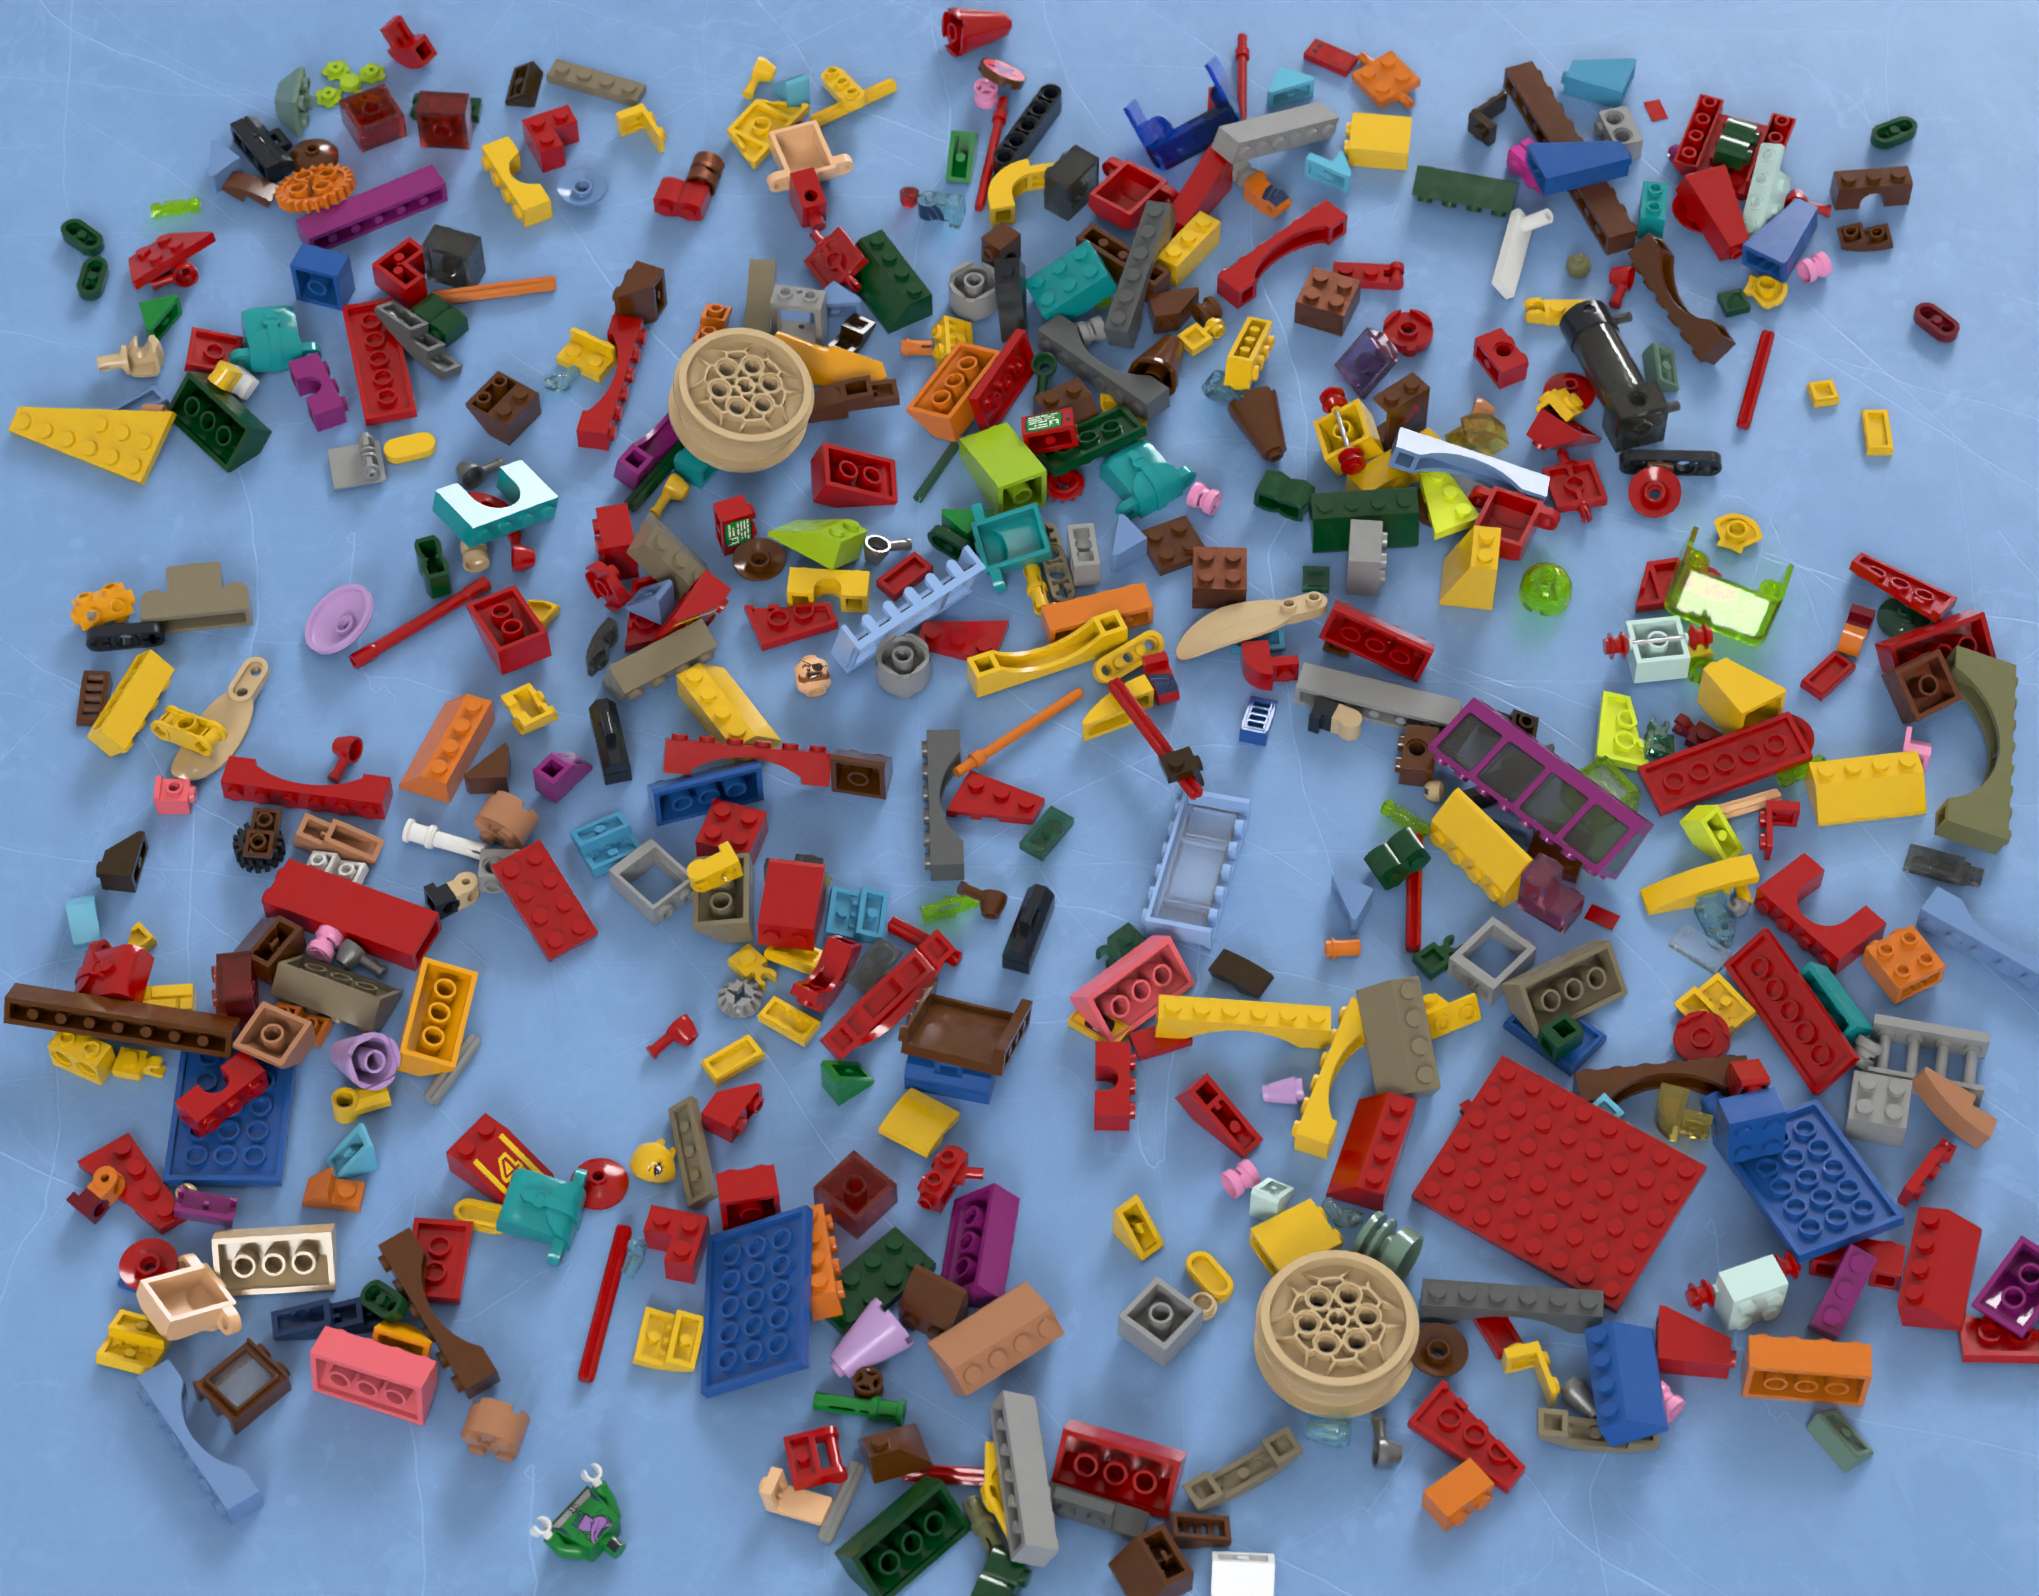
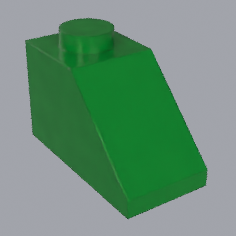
[946,130,979,183]

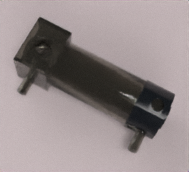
[1559,299,1681,453]

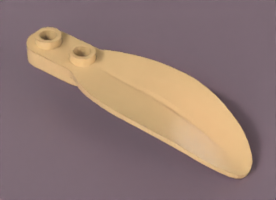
[1176,592,1327,660]
[171,657,270,781]

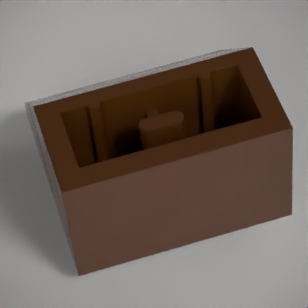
[612,260,667,325]
[465,371,542,446]
[227,915,307,986]
[1108,1523,1194,1596]

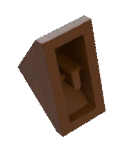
[464,743,511,794]

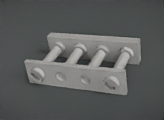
[1867,1014,1991,1107]

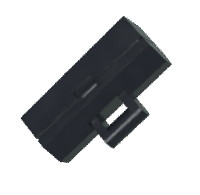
[230,116,295,183]
[589,698,632,785]
[1002,884,1055,974]

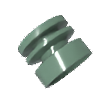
[1351,1211,1424,1282]

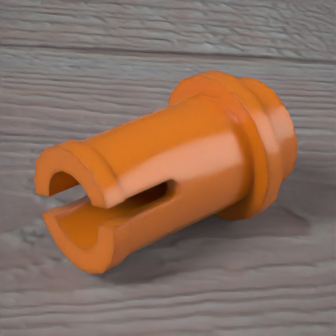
[900,337,932,358]
[1324,937,1361,960]

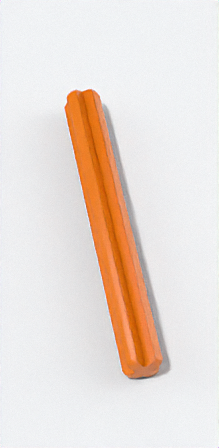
[430,276,556,304]

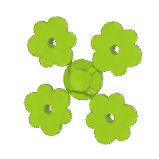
[315,60,386,111]

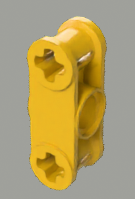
[150,705,228,757]

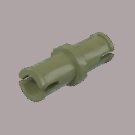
[962,1495,1005,1556]

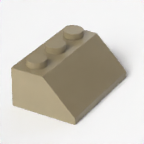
[626,512,710,601]
[692,853,754,943]

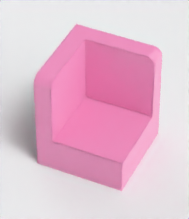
[1901,726,1932,772]

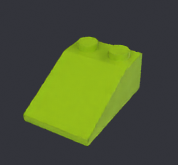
[767,519,868,570]

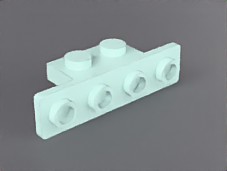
[1742,143,1791,238]

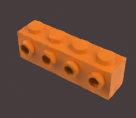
[809,1203,845,1321]

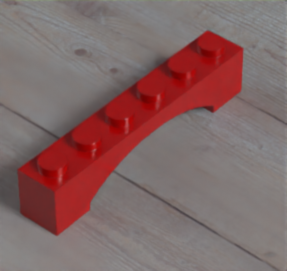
[1217,200,1348,309]
[576,314,648,451]
[662,733,832,787]
[220,755,393,820]

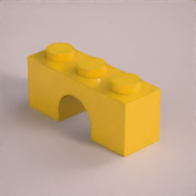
[787,567,871,613]

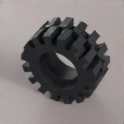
[232,822,286,874]

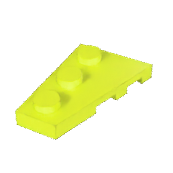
[1418,472,1479,540]
[1594,691,1649,771]

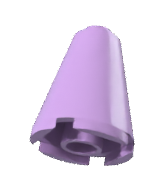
[330,1032,401,1091]
[829,1297,914,1379]

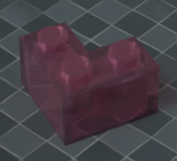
[1517,853,1585,935]

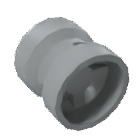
[1232,160,1258,192]
[1075,315,1107,347]
[1854,1033,1885,1071]

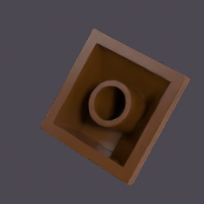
[857,1423,933,1484]

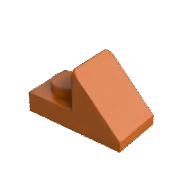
[302,1167,366,1213]

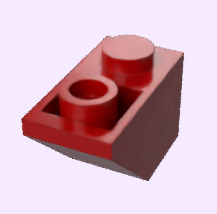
[1725,1059,1771,1096]
[701,1083,764,1143]

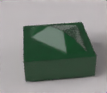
[1717,288,1751,318]

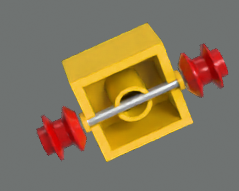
[1313,387,1384,476]

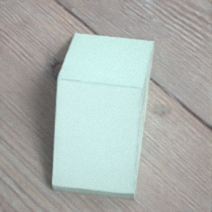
[1249,1177,1295,1221]

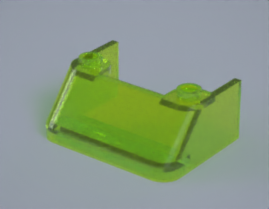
[1664,526,1794,646]

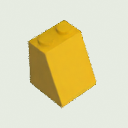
[1439,525,1501,610]

